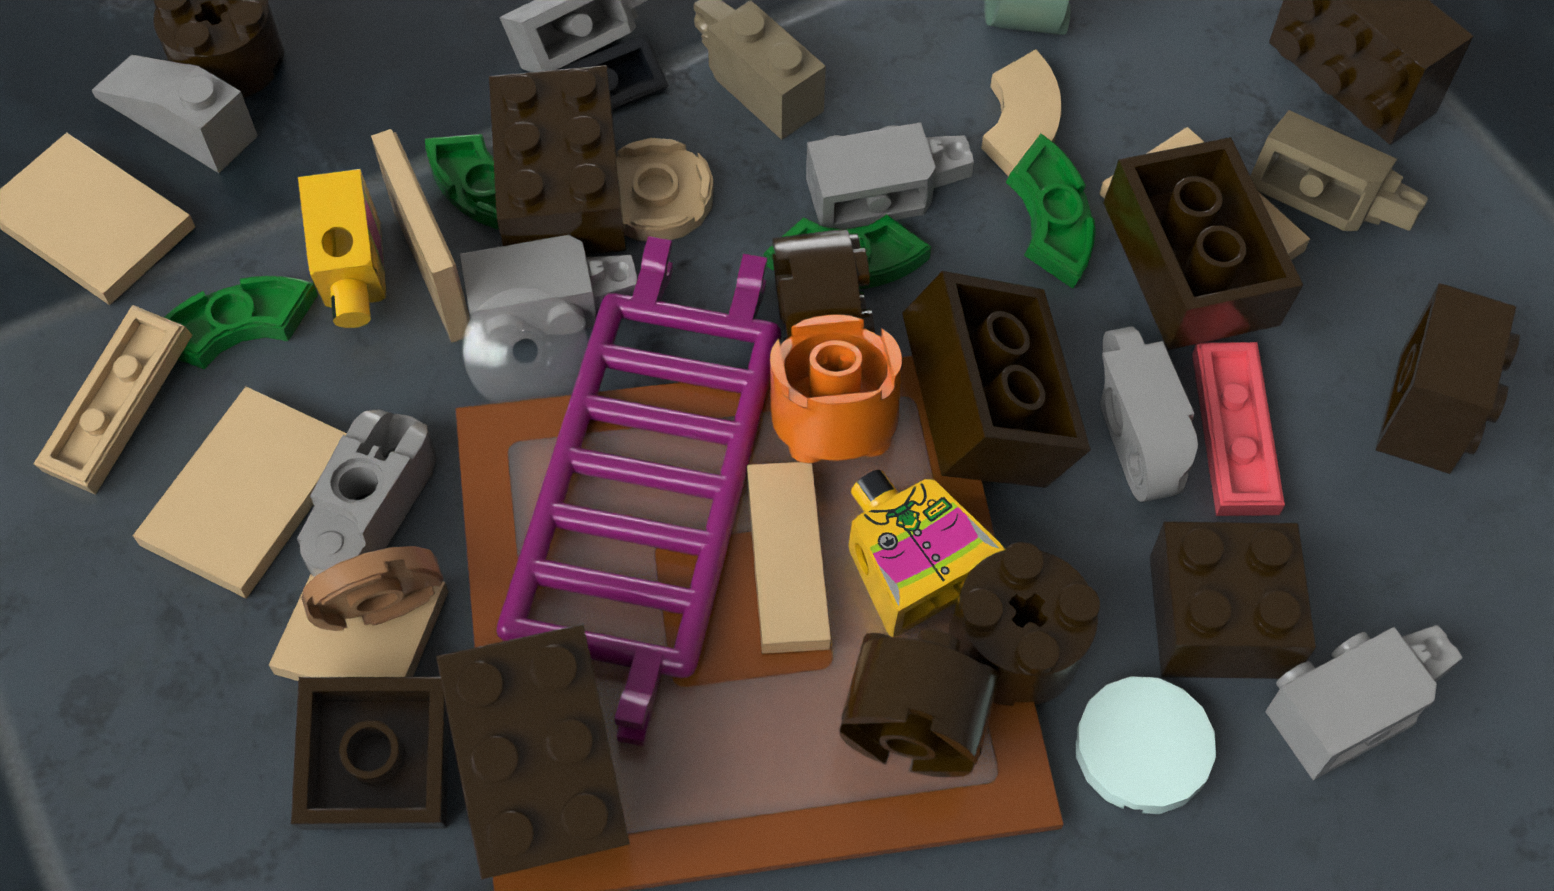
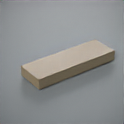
[34,305,192,495]
[747,462,831,654]

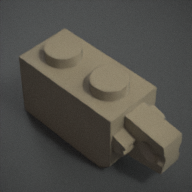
[693,0,826,140]
[1250,110,1428,231]

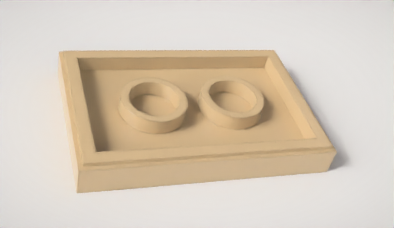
[371,129,473,343]
[0,133,195,305]
[133,387,347,599]

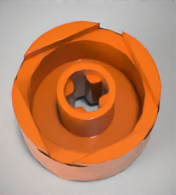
[770,314,902,463]

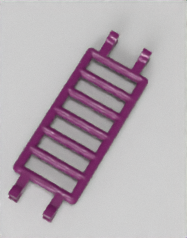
[496,236,782,747]

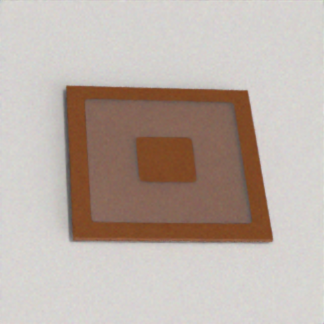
[456,356,1064,891]

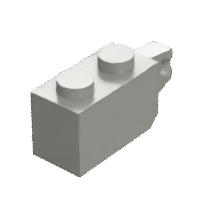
[499,0,647,72]
[806,122,974,229]
[460,235,637,347]
[1265,625,1463,780]

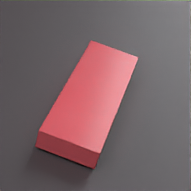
[1192,342,1285,516]

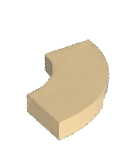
[981,50,1062,177]

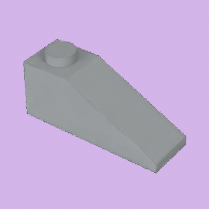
[92,55,258,173]

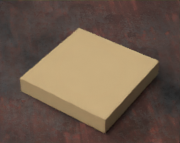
[269,574,449,681]

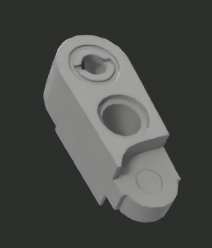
[1099,326,1198,502]
[297,409,436,577]

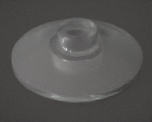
[463,287,588,403]

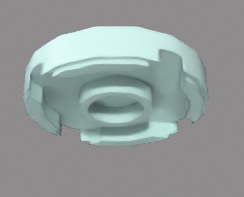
[1076,676,1216,814]

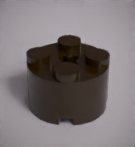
[154,0,284,98]
[772,229,875,341]
[949,542,1100,706]
[839,629,999,778]

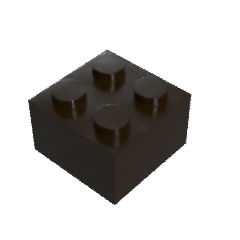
[1375,283,1520,474]
[1150,522,1316,679]
[291,677,449,830]

